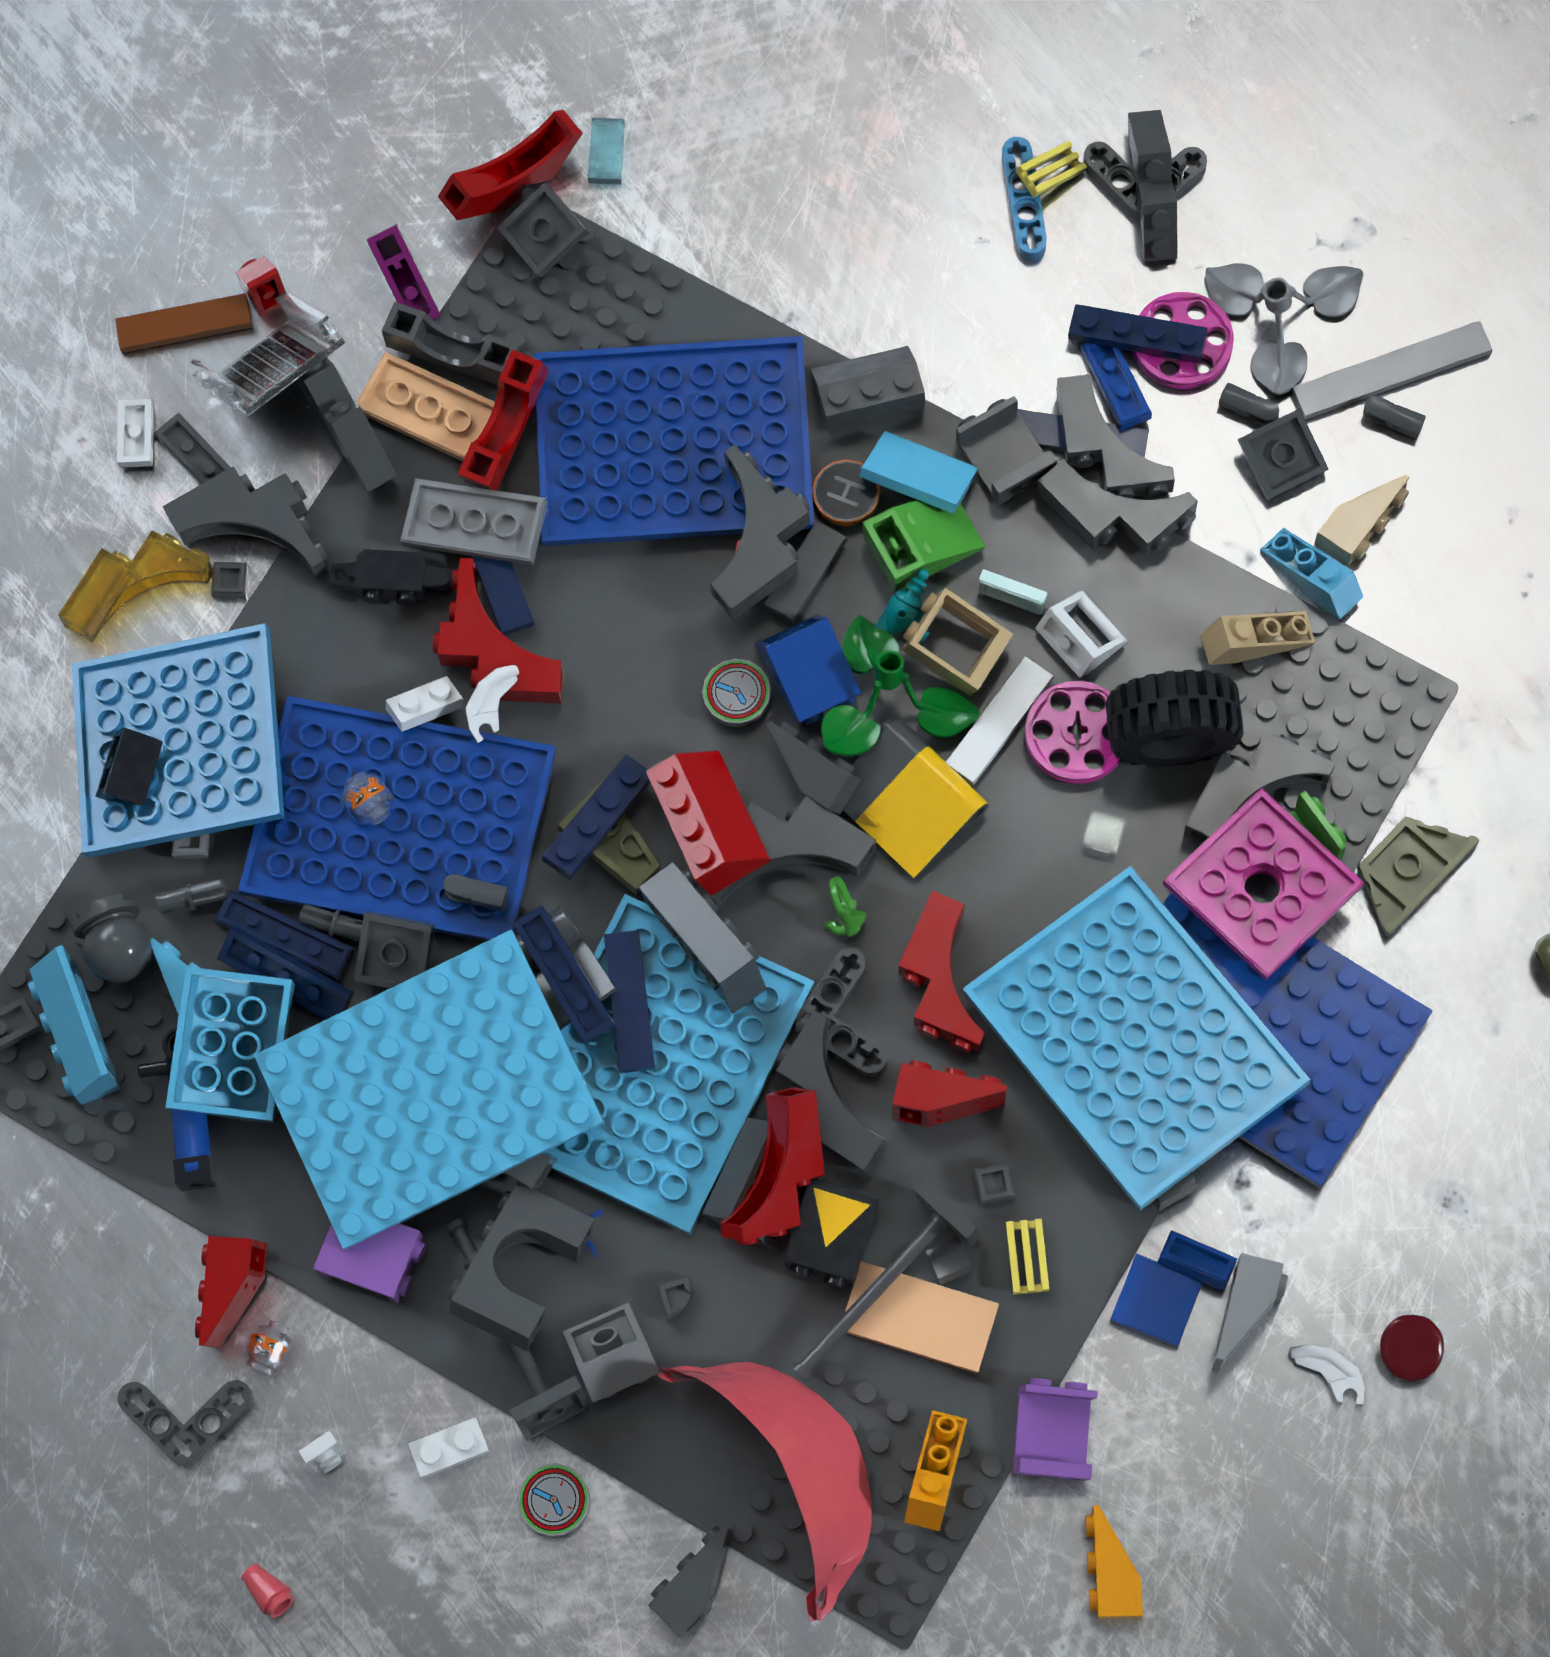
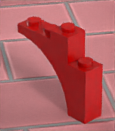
[433,558,564,704]

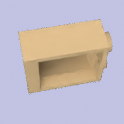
[902,588,1013,696]

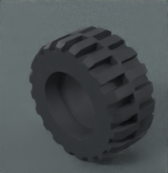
[1105,669,1244,767]

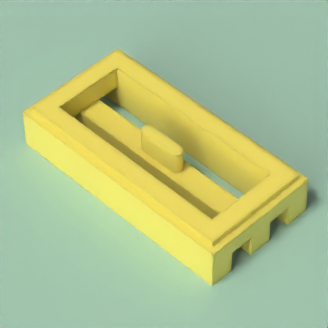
[1015,141,1087,198]
[1006,1218,1049,1295]

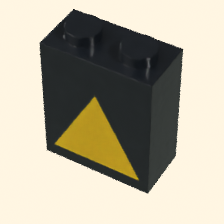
[784,1179,879,1289]

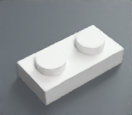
[117,399,154,467]
[386,676,463,732]
[408,1417,490,1479]
[299,1430,347,1473]

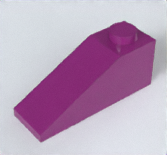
[366,224,441,319]

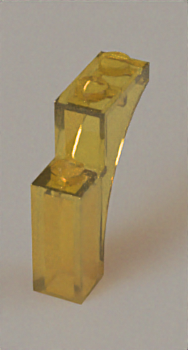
[58,530,213,642]

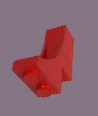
[438,110,583,221]
[898,891,985,1053]
[720,1087,825,1245]

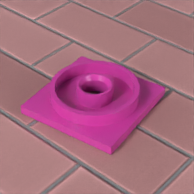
[1163,788,1364,981]

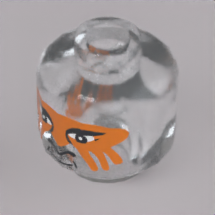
[342,772,394,825]
[242,1320,295,1376]

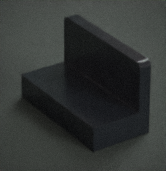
[95,727,163,806]

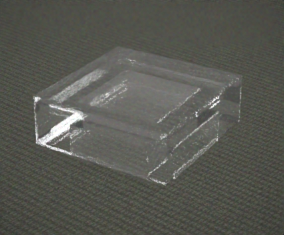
[1082,810,1126,855]

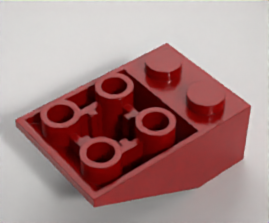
[892,1061,1007,1127]
[195,1236,267,1348]

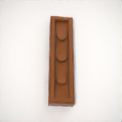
[115,293,253,353]

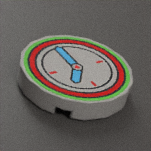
[702,658,771,728]
[517,1463,591,1538]

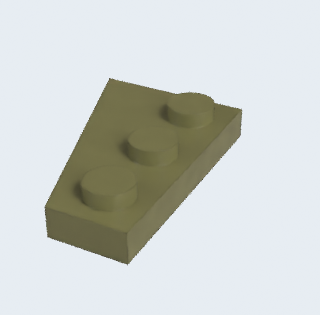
[558,778,660,895]

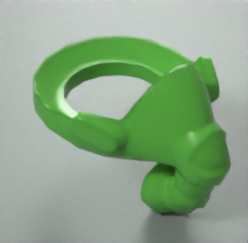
[823,876,866,937]

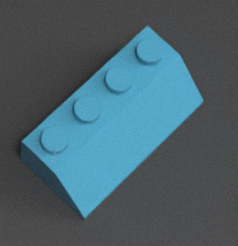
[28,945,121,1105]

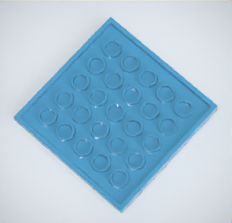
[72,623,285,858]

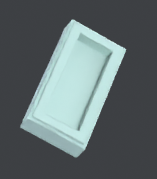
[978,569,1048,615]

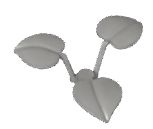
[1206,263,1364,395]

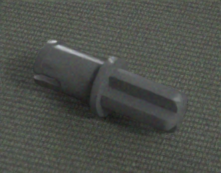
[155,879,227,915]
[299,904,363,943]

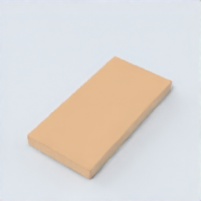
[356,351,495,462]
[845,1261,999,1374]

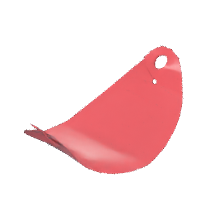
[657,1362,872,1622]

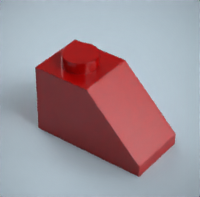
[236,256,289,316]

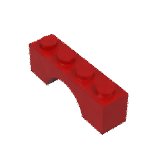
[458,350,549,490]

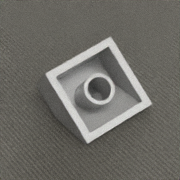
[563,1302,659,1403]

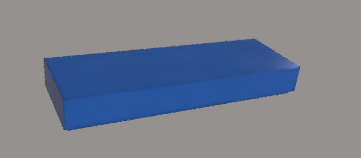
[1081,343,1152,430]

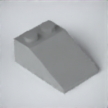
[1211,1253,1288,1372]

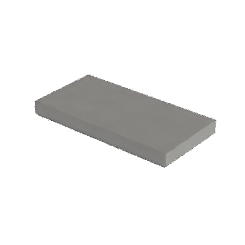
[400,478,548,565]

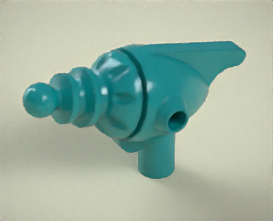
[875,569,930,643]

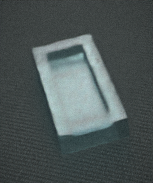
[588,118,625,185]

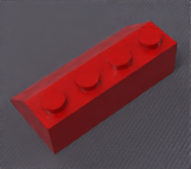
[646,750,771,896]

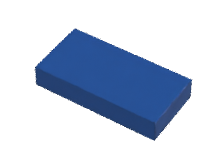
[1157,1230,1238,1292]

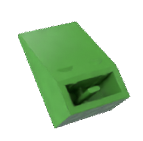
[863,500,986,593]

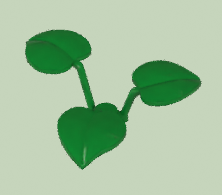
[821,615,980,756]

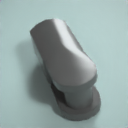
[1218,382,1280,426]
[1363,395,1426,439]
[443,874,509,912]

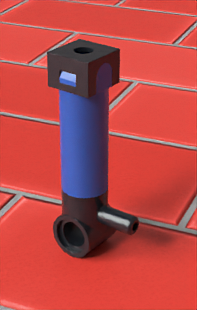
[138,1027,217,1191]

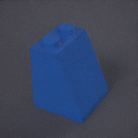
[755,615,862,725]

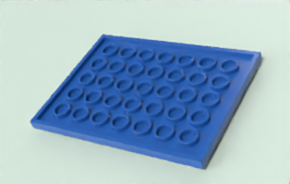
[534,336,814,546]
[238,696,557,942]
[1163,892,1433,1189]

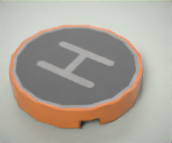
[812,459,880,527]

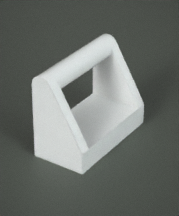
[1035,590,1127,678]

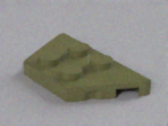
[1357,816,1480,937]

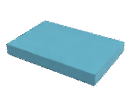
[859,431,978,514]

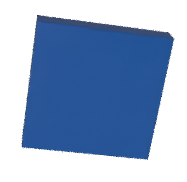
[1110,1253,1202,1348]

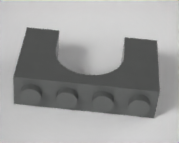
[447,1182,595,1351]

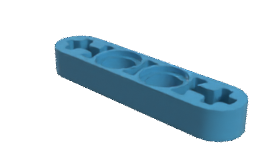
[1002,137,1047,260]

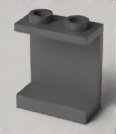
[956,396,1057,506]

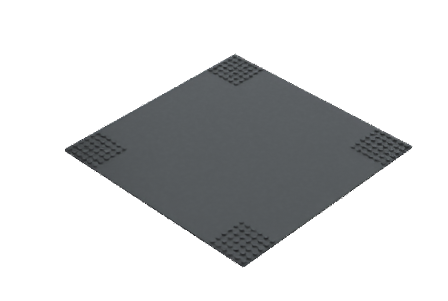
[0,187,1459,1649]

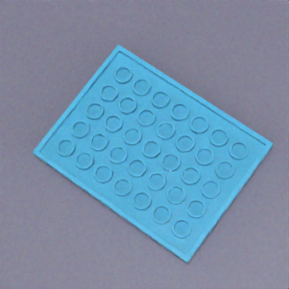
[963,866,1310,1210]
[547,894,815,1235]
[254,929,605,1250]

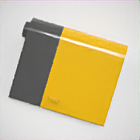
[843,718,989,879]

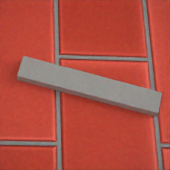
[1291,320,1493,420]

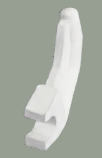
[465,665,519,743]
[1289,1343,1365,1407]

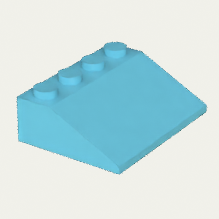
[165,967,295,1124]

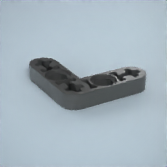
[1083,141,1207,220]
[796,948,887,1077]
[117,1380,254,1467]

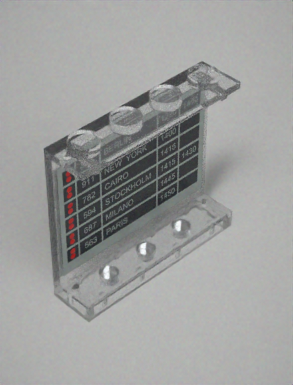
[190,291,345,416]

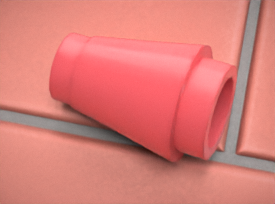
[241,1564,294,1618]

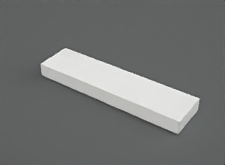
[946,656,1054,786]

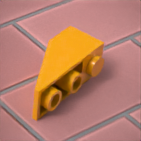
[904,1410,967,1532]
[1085,1505,1143,1621]

